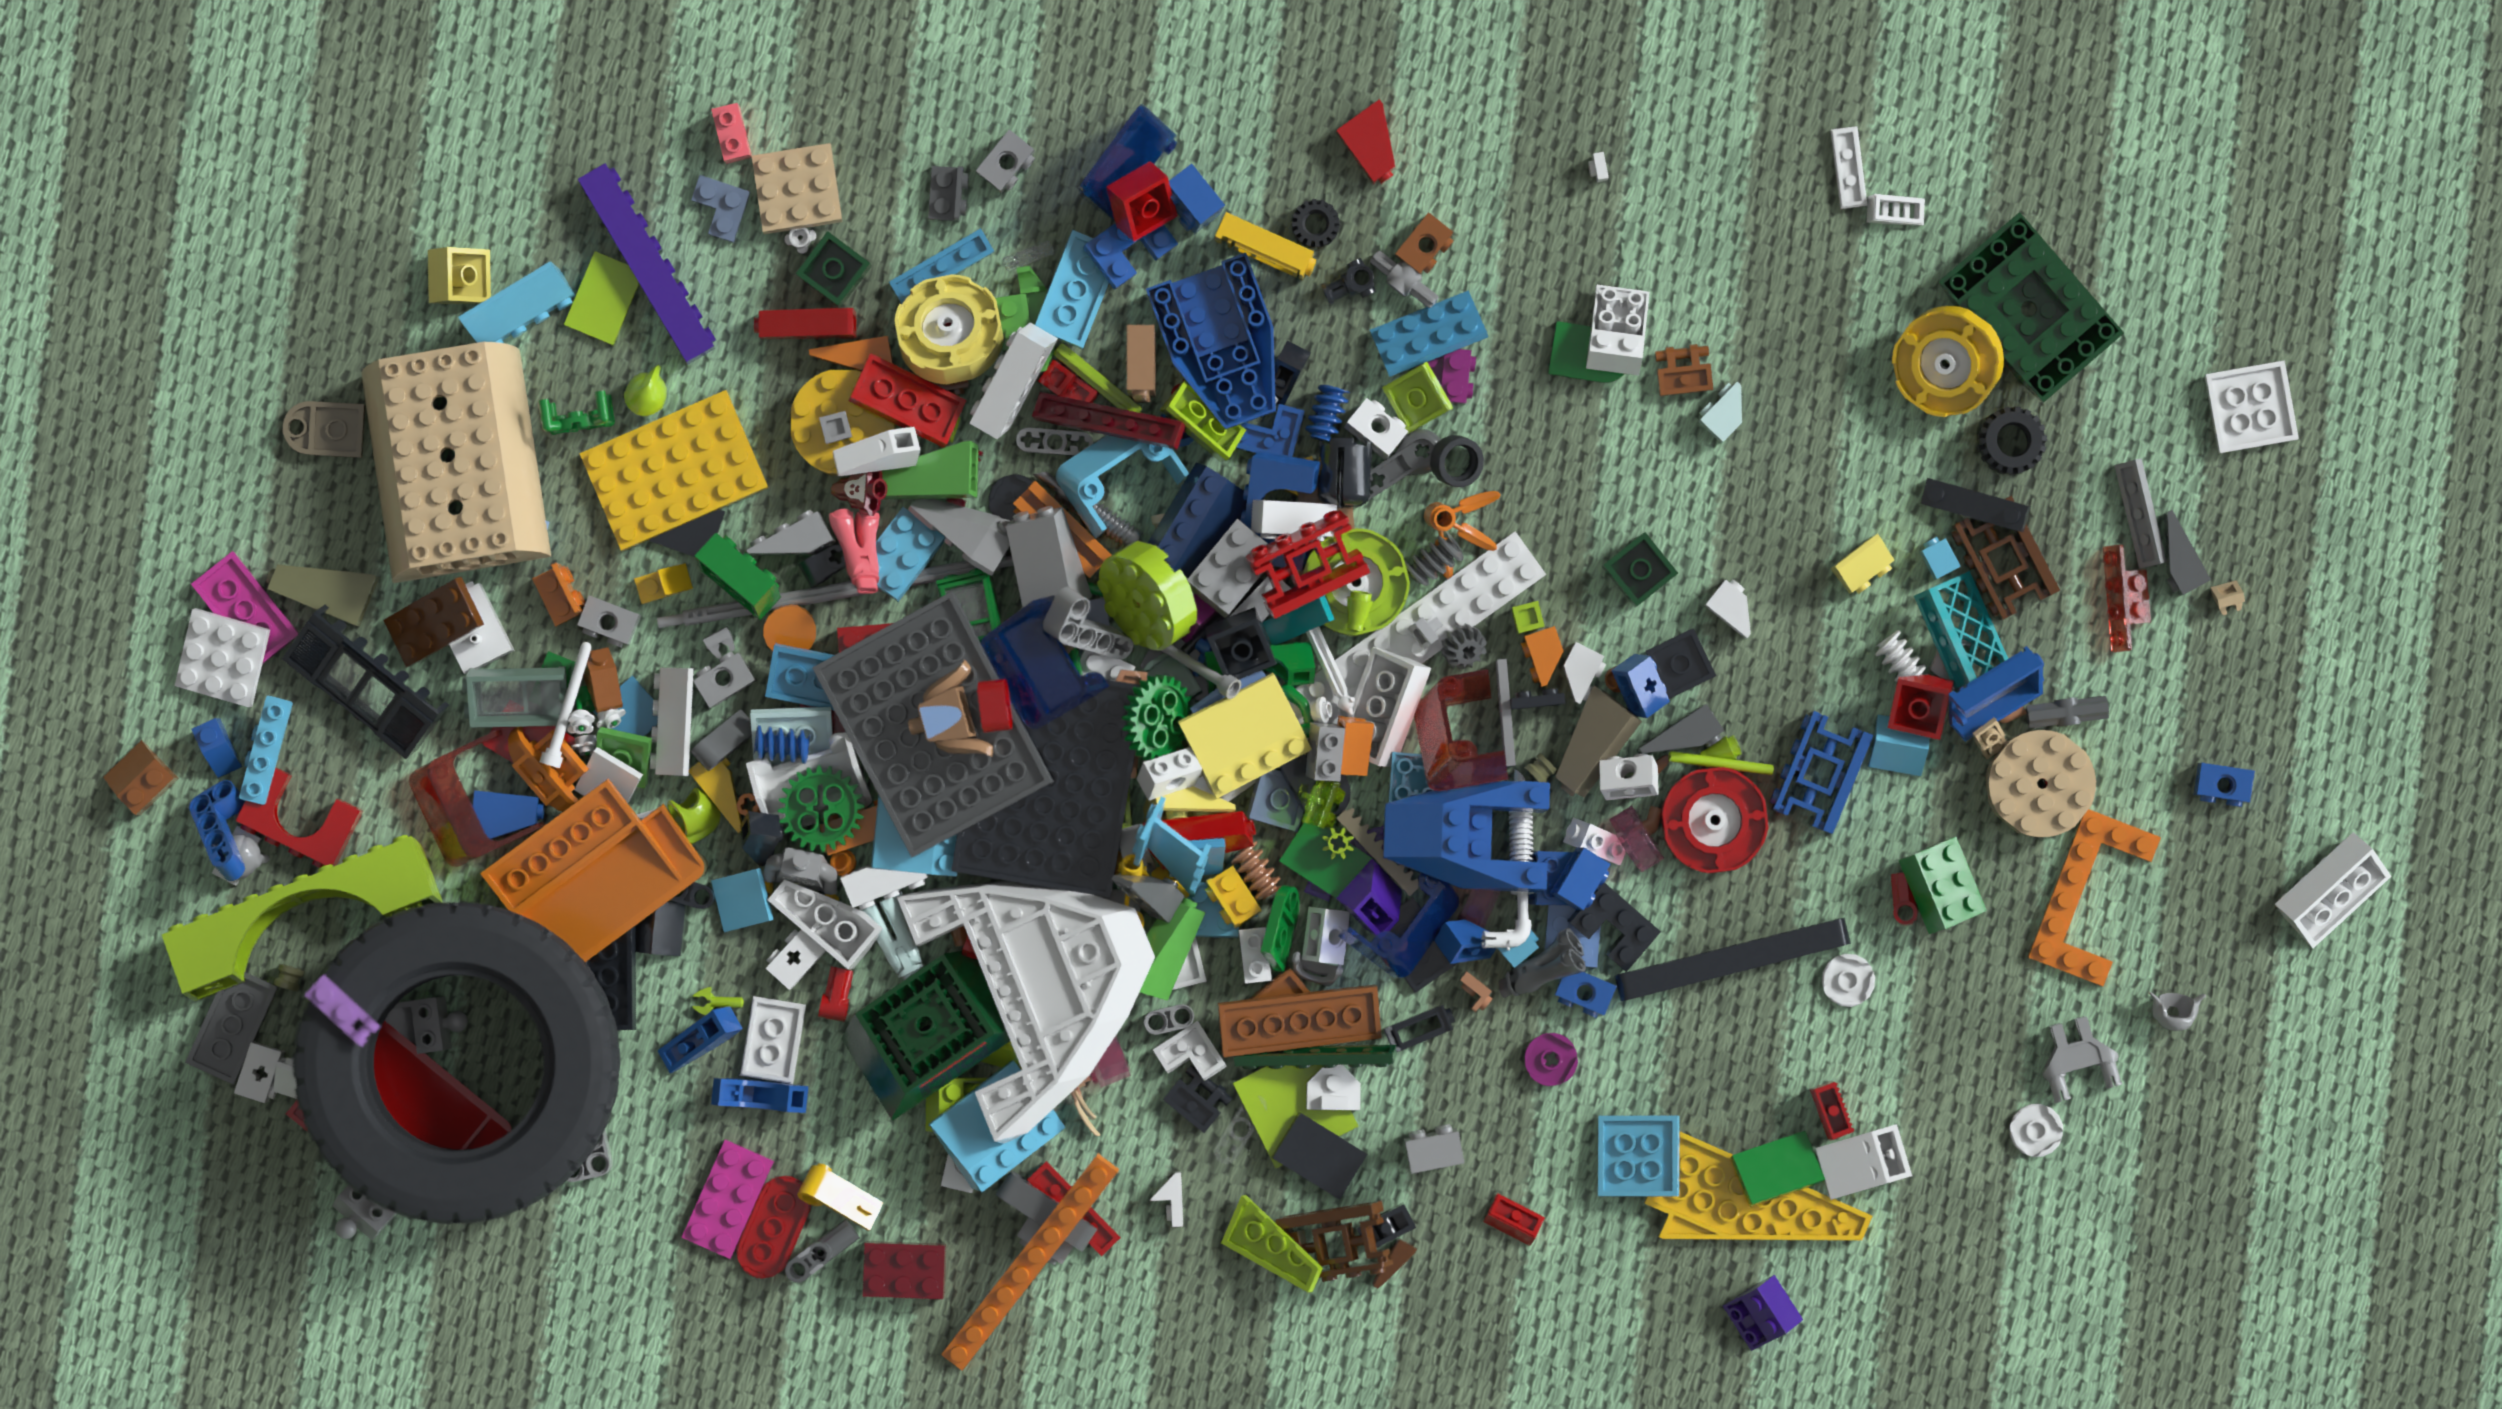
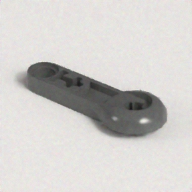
[1368,429,1441,501]

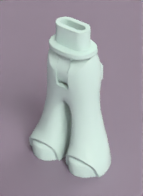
[862,891,924,980]

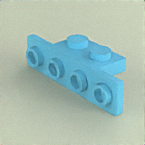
[239,696,293,805]

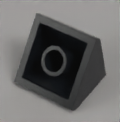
[635,901,686,956]

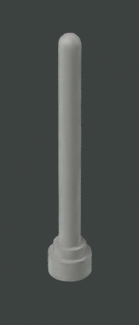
[1160,645,1241,699]

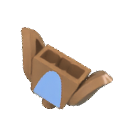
[908,660,993,757]

